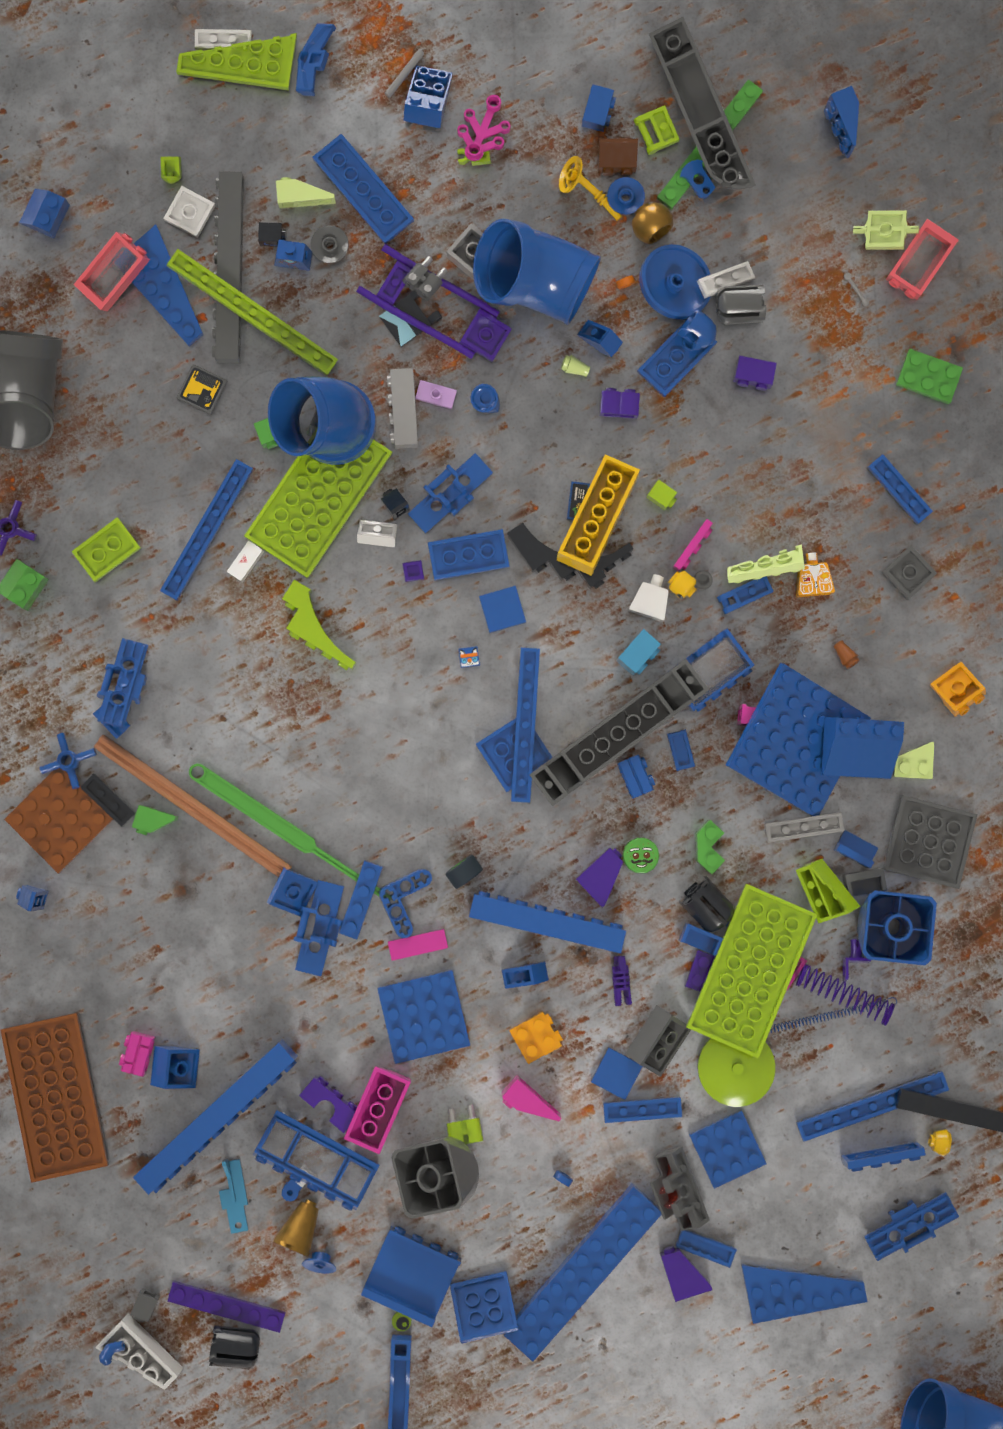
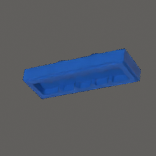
[675,1230,737,1268]

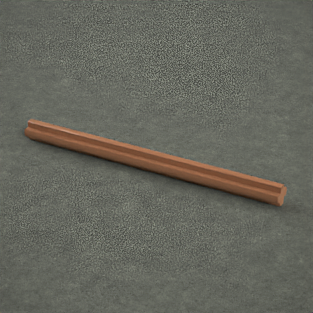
[94,735,292,877]

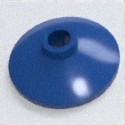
[607,177,645,215]

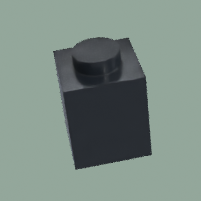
[258,222,287,247]

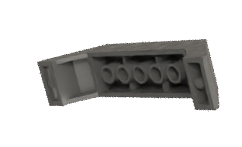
[530,659,709,806]

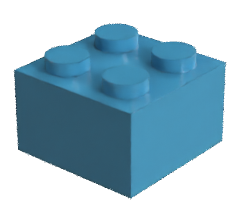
[616,629,661,676]

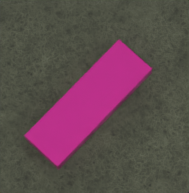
[388,929,448,961]

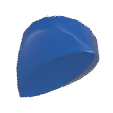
[470,383,500,413]

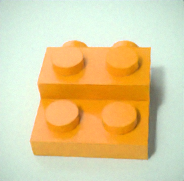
[930,662,986,717]
[509,1011,563,1064]

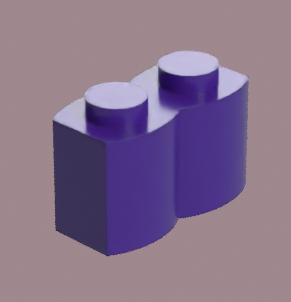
[600,388,640,419]

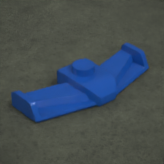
[296,23,336,96]

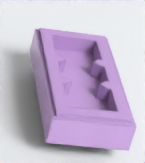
[415,380,457,410]

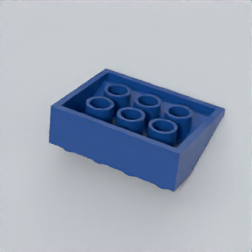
[821,717,904,779]

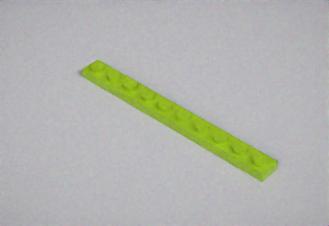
[167,249,338,376]

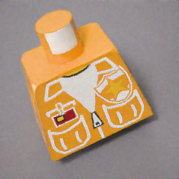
[796,552,835,598]

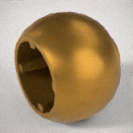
[632,202,673,244]

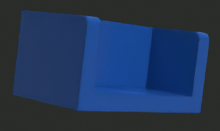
[679,923,723,956]

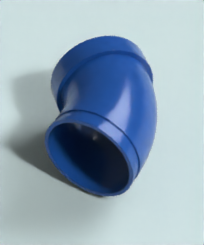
[473,219,601,325]
[268,376,376,465]
[900,1379,1003,1429]

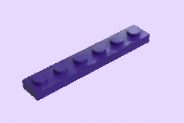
[167,1281,286,1333]

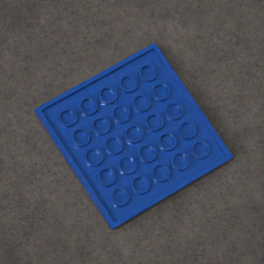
[725,663,871,816]

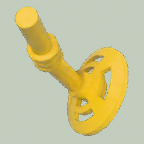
[559,156,622,221]

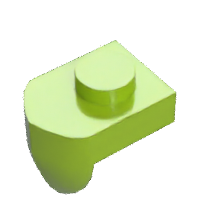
[160,157,182,184]

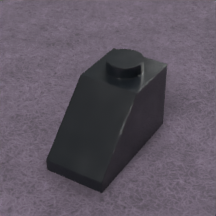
[381,488,410,520]

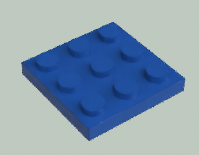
[476,718,553,793]
[689,1110,766,1189]
[450,1271,519,1344]

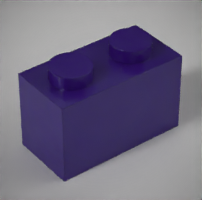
[733,355,777,391]

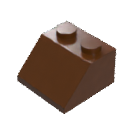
[598,139,638,176]

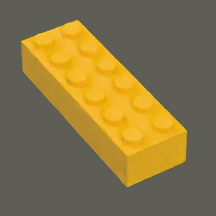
[557,454,640,576]

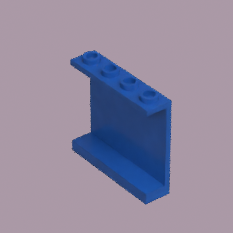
[361,1226,462,1327]

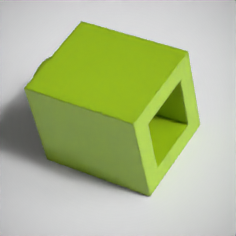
[646,479,677,511]

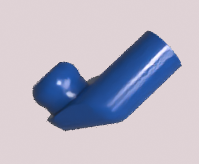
[99,1341,125,1366]

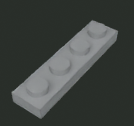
[764,812,844,843]

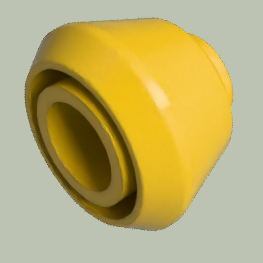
[928,1129,952,1156]

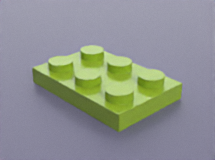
[71,517,141,583]

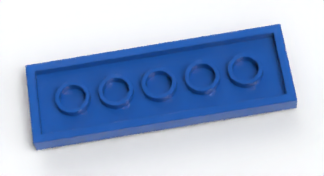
[312,134,414,244]

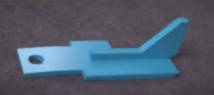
[219,1158,248,1234]

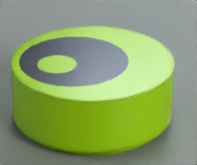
[392,1312,412,1332]

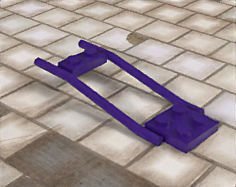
[356,244,512,362]

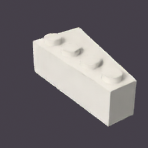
[95,1313,183,1390]

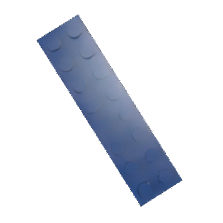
[469,891,626,954]

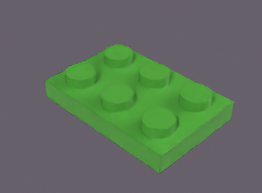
[896,349,963,404]

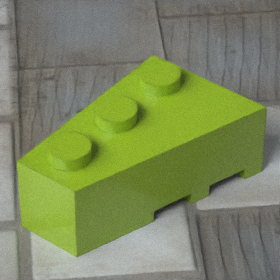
[796,859,861,924]

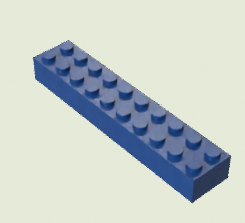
[133,1039,298,1195]
[504,1183,662,1362]

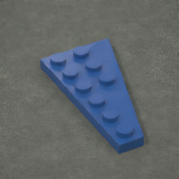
[113,224,203,347]
[741,1264,868,1324]

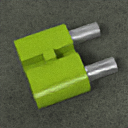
[446,1105,484,1144]

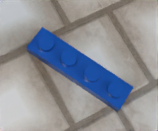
[867,454,933,525]
[339,860,383,940]
[603,1097,682,1123]

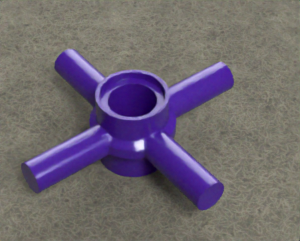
[0,500,37,556]

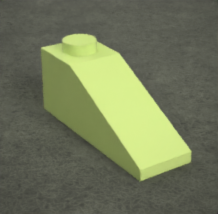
[276,177,336,209]

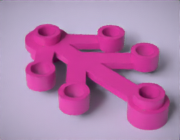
[457,95,511,161]

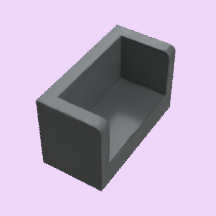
[842,868,887,896]

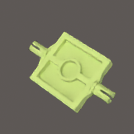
[853,210,919,250]

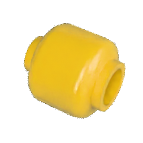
[668,570,697,599]

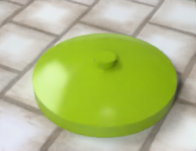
[697,1038,775,1107]

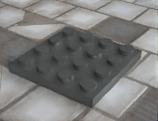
[883,795,978,889]

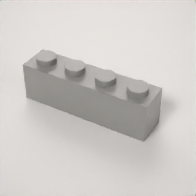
[387,368,418,449]

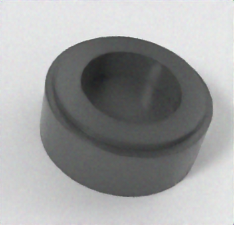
[694,570,713,590]

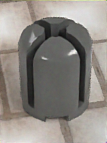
[716,285,766,325]

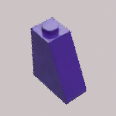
[576,848,623,908]
[660,1246,712,1302]

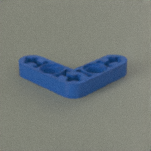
[379,869,432,938]

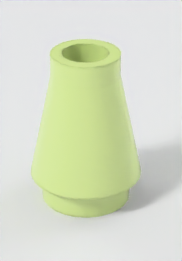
[561,355,590,377]

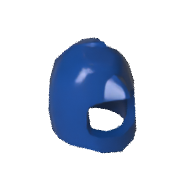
[676,310,717,350]

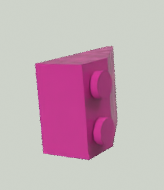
[502,1075,562,1121]

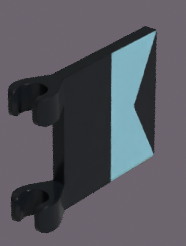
[379,290,442,347]

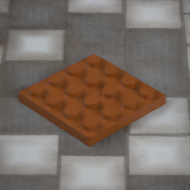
[4,768,114,874]

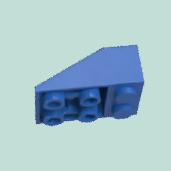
[403,65,453,128]
[824,86,859,158]

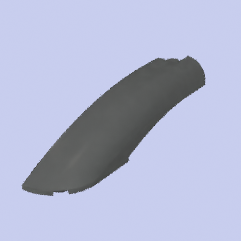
[649,17,756,189]

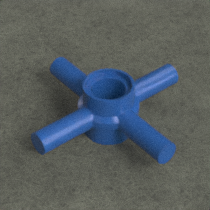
[40,733,97,789]

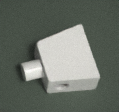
[628,574,668,622]

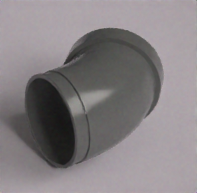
[0,330,63,450]

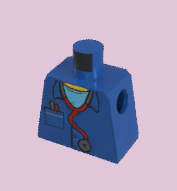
[274,240,313,271]

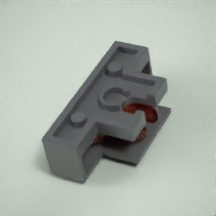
[650,1147,710,1231]

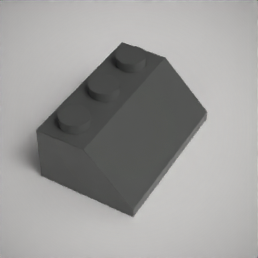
[625,1005,691,1077]

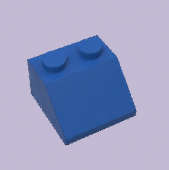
[19,189,70,239]
[150,1046,200,1089]

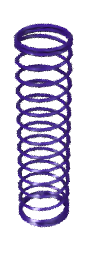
[796,964,895,1026]

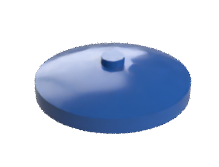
[639,244,711,319]

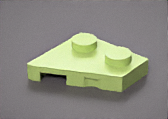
[893,742,934,779]

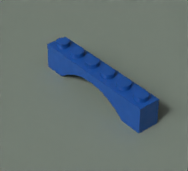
[388,1334,412,1429]

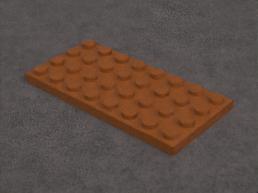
[0,1012,109,1183]

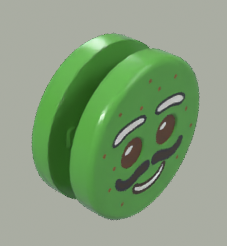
[623,838,659,873]

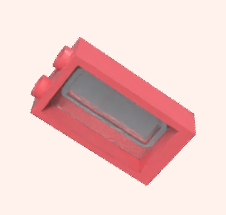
[886,219,959,300]
[73,232,150,312]

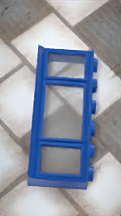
[253,1110,380,1211]

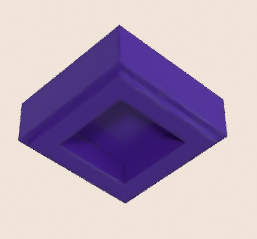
[402,560,424,582]

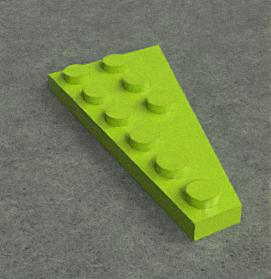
[176,33,297,90]

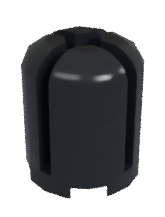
[679,876,734,932]
[209,1325,260,1370]

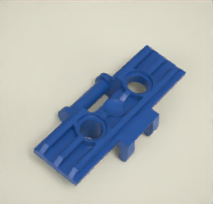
[408,453,493,534]
[97,638,148,728]
[293,880,344,976]
[864,1192,959,1261]

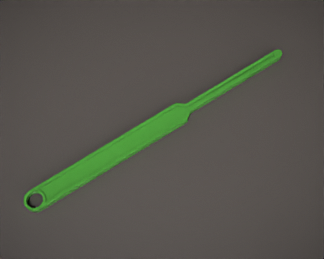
[189,764,391,901]

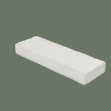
[195,29,252,50]
[697,261,755,299]

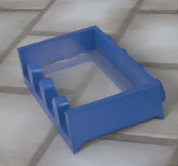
[664,628,754,712]

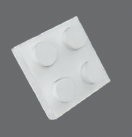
[163,186,215,238]

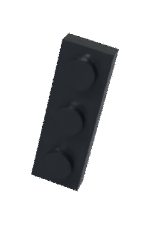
[80,773,136,827]

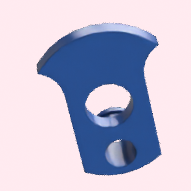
[680,160,715,199]

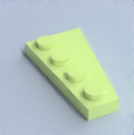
[727,544,805,583]

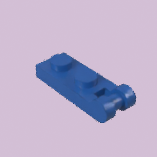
[717,576,774,614]

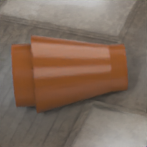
[833,640,860,669]

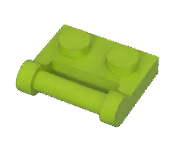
[633,105,680,155]

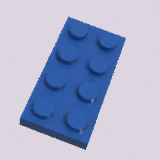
[637,323,717,398]
[428,529,510,581]
[841,1142,926,1172]

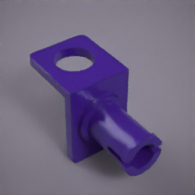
[842,939,871,982]

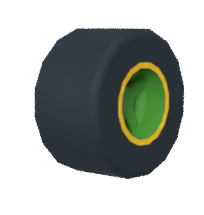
[446,854,483,889]

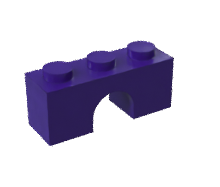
[299,1075,358,1133]

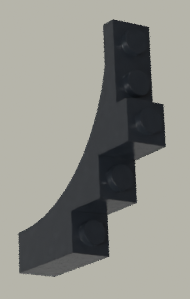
[507,523,634,589]

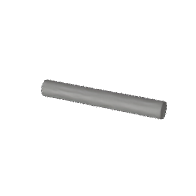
[384,49,424,98]

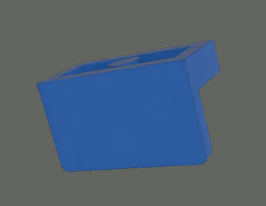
[834,830,878,868]

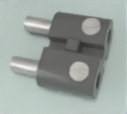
[403,256,448,301]

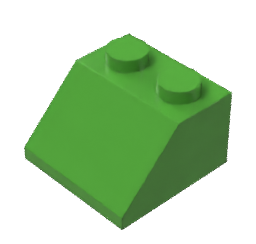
[0,558,49,611]

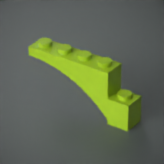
[282,580,357,670]

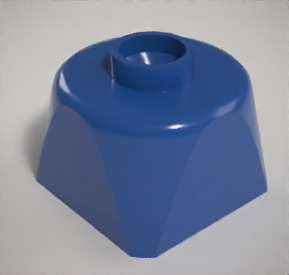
[857,891,937,966]

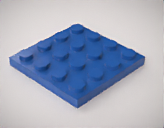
[377,970,470,1064]

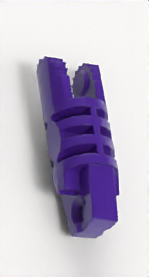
[612,956,632,1006]

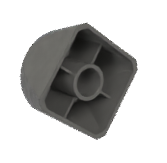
[391,1136,479,1219]

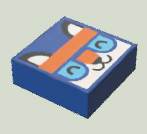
[459,646,480,668]

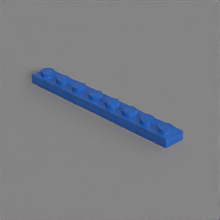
[160,459,254,601]
[511,648,540,803]
[796,1071,949,1142]

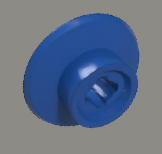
[302,1252,336,1274]

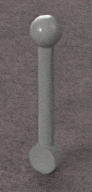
[844,272,869,307]

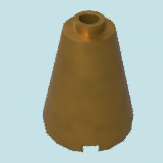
[273,1199,319,1257]

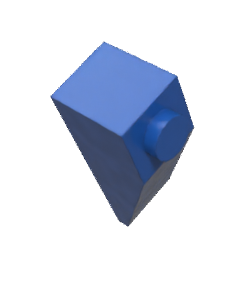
[16,885,49,911]

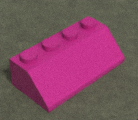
[344,1066,411,1154]

